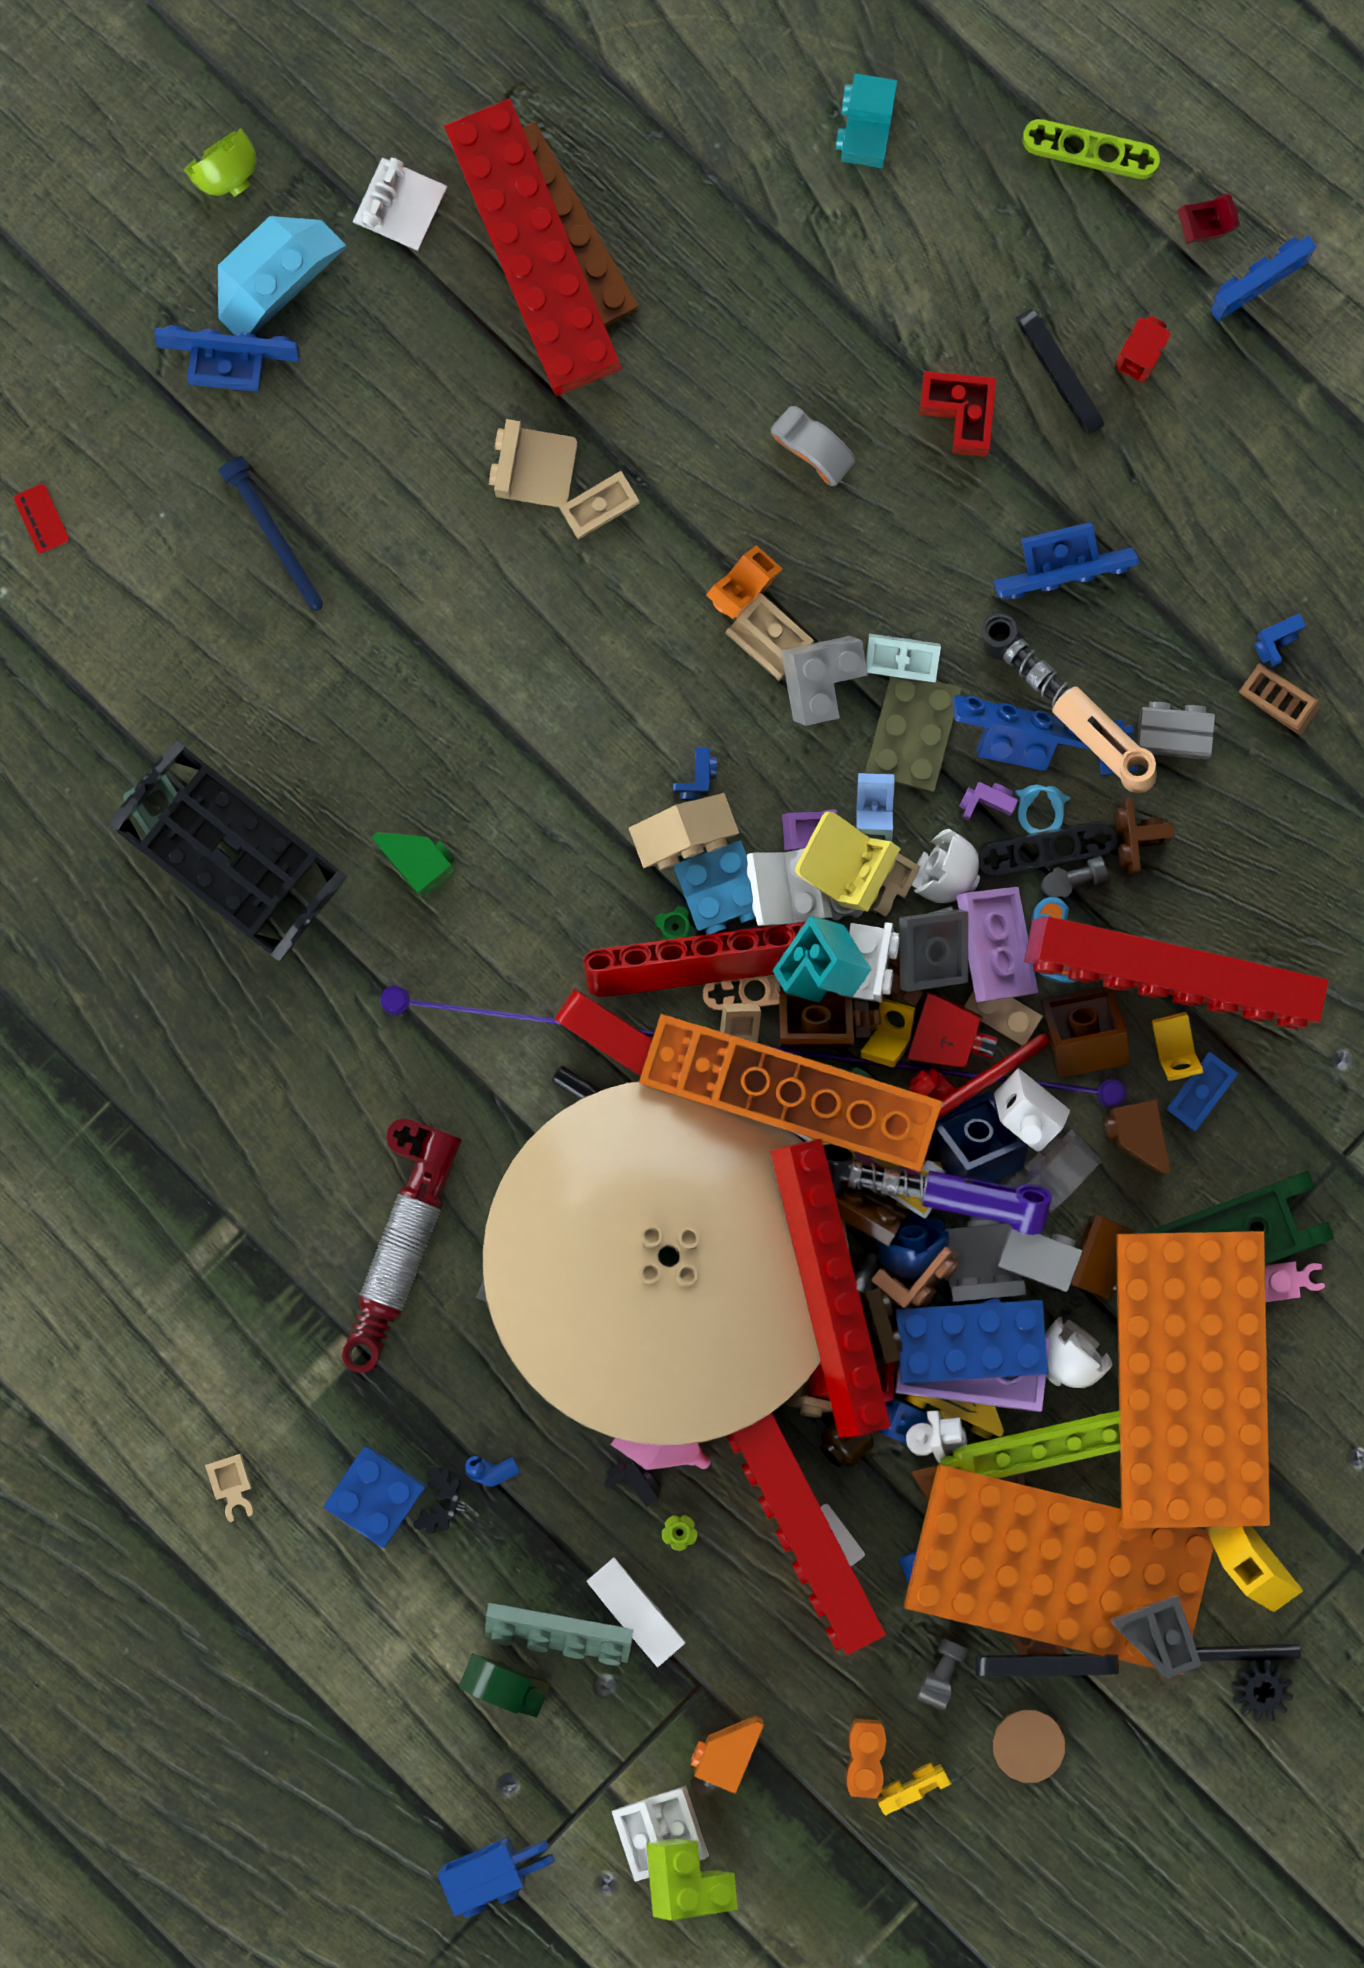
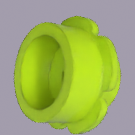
[662,1515,698,1551]

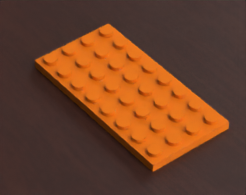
[1116,1231,1270,1529]
[903,1464,1214,1675]

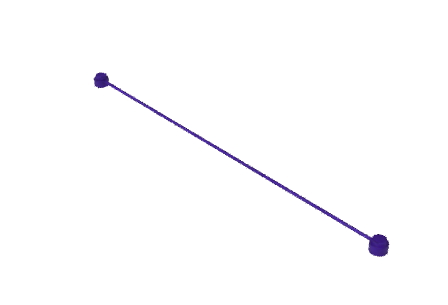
[380,986,1127,1108]

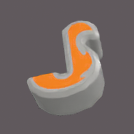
[771,406,856,486]

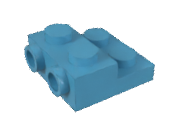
[673,840,756,935]

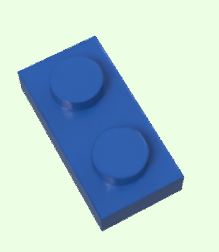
[1165,1052,1239,1132]

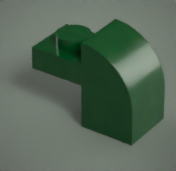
[459,1653,551,1718]

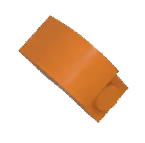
[706,545,783,619]

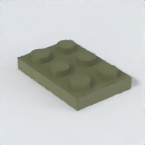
[865,676,961,793]

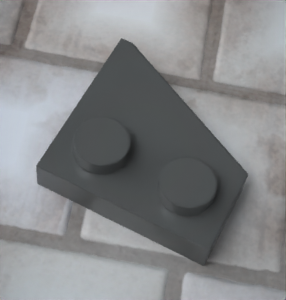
[1110,1595,1202,1678]

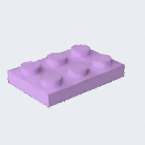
[956,887,1038,1003]

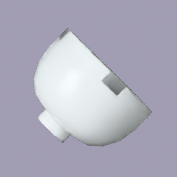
[912,829,980,903]
[1045,1317,1113,1388]

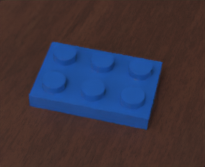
[1210,235,1316,322]

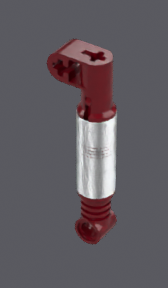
[342,1118,462,1373]

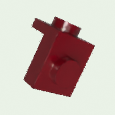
[1177,193,1240,244]

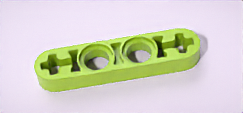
[1022,119,1160,179]

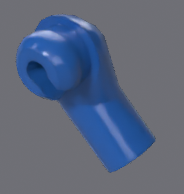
[465,1456,521,1487]

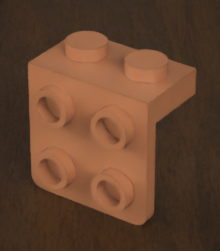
[871,1247,961,1309]

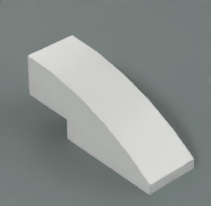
[587,1557,685,1667]

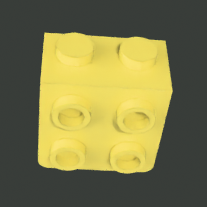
[795,811,901,912]

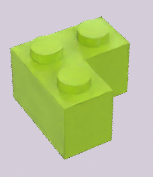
[646,1838,738,1921]

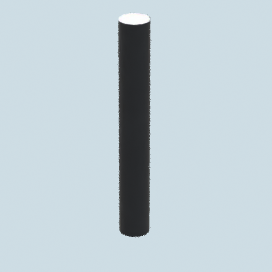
[1196,1644,1301,1662]

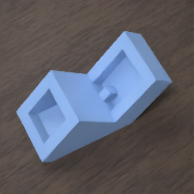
[856,773,894,842]

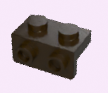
[859,1288,903,1367]

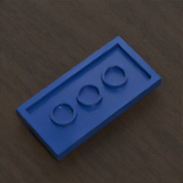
[895,1300,1048,1384]

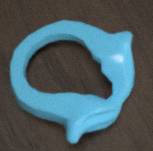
[1015,784,1071,834]

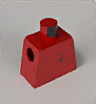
[907,990,998,1067]

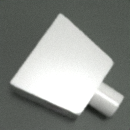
[994,1068,1070,1152]

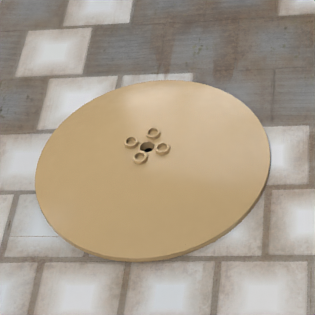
[483,1082,849,1445]

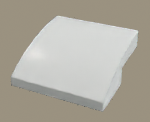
[612,1786,709,1882]

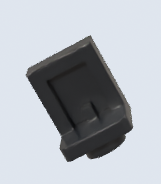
[604,1460,660,1507]

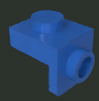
[673,747,717,801]

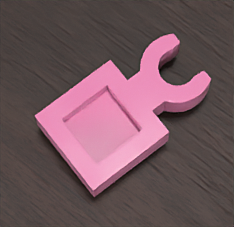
[1265,1261,1325,1302]

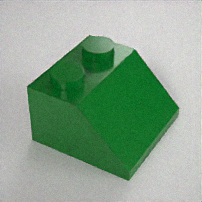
[372,832,455,899]

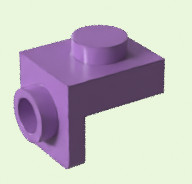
[959,782,1018,820]
[782,809,837,851]

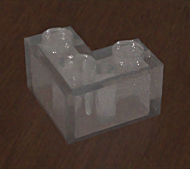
[1004,1130,1102,1215]

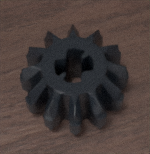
[1231,1659,1293,1722]

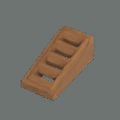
[1239,663,1321,736]

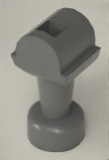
[1040,856,1110,900]
[916,1638,969,1711]

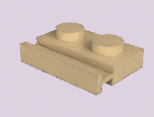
[726,593,814,681]

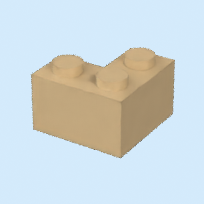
[629,793,739,870]

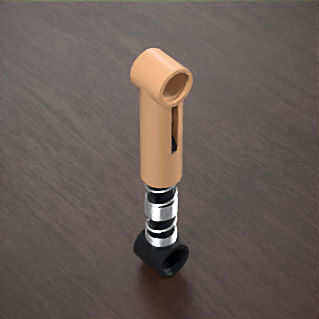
[981,613,1157,794]

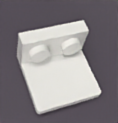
[747,848,832,926]
[839,922,899,1003]

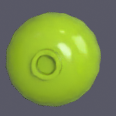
[184,128,257,197]

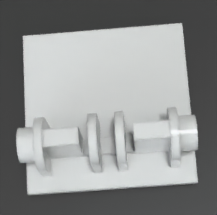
[353,158,447,251]

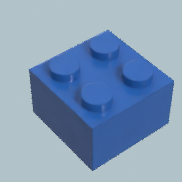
[323,1445,427,1548]

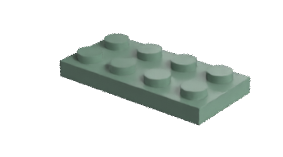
[484,1603,634,1665]

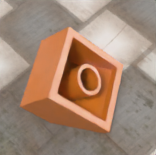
[691,1715,764,1794]

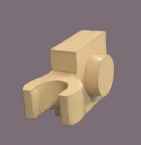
[869,853,921,916]

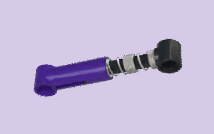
[823,1144,1052,1235]

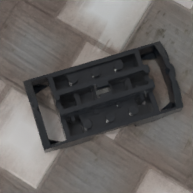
[108,740,348,962]

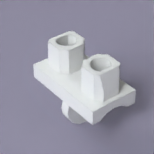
[906,1411,967,1464]

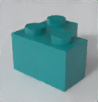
[835,73,897,168]
[772,915,872,1002]

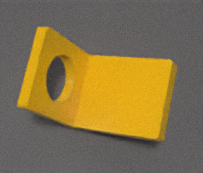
[860,998,915,1067]
[1152,1012,1203,1081]

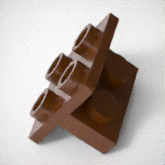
[1114,798,1174,877]

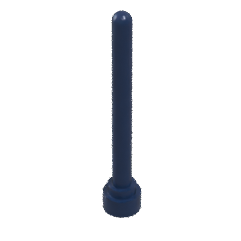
[218,456,323,611]

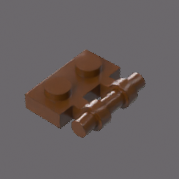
[835,1186,908,1246]

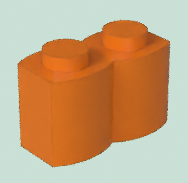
[845,1718,886,1799]

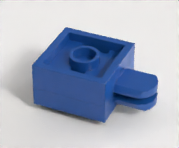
[438,1837,555,1918]

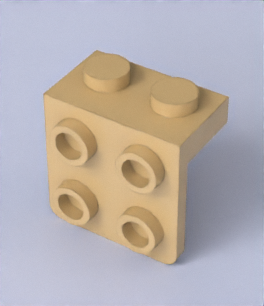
[489,419,577,508]

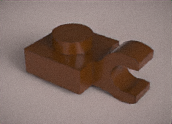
[852,1001,881,1040]

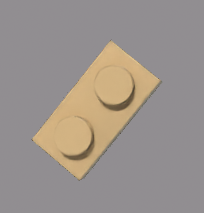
[559,471,640,540]
[964,990,1043,1046]

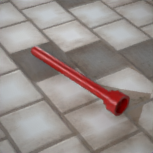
[935,1034,1050,1126]

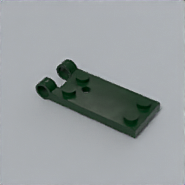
[1142,1170,1334,1265]

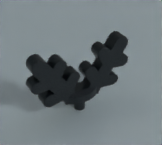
[413,1466,466,1534]

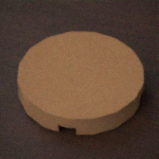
[992,1709,1065,1783]

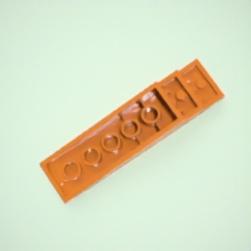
[639,1014,943,1172]

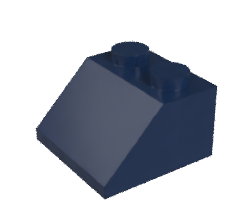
[932,1091,1028,1183]

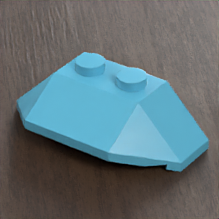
[218,216,347,336]

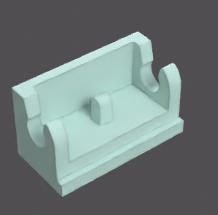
[865,633,941,682]

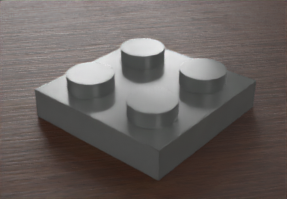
[899,909,968,992]

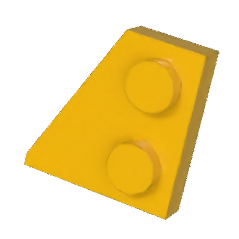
[877,1763,951,1816]

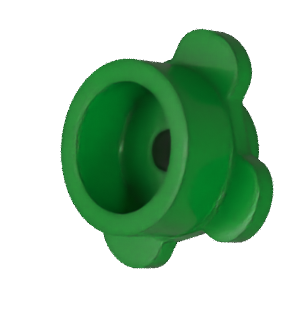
[655,906,696,940]

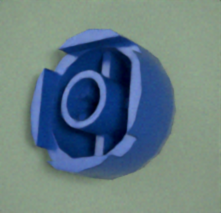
[876,1214,949,1282]

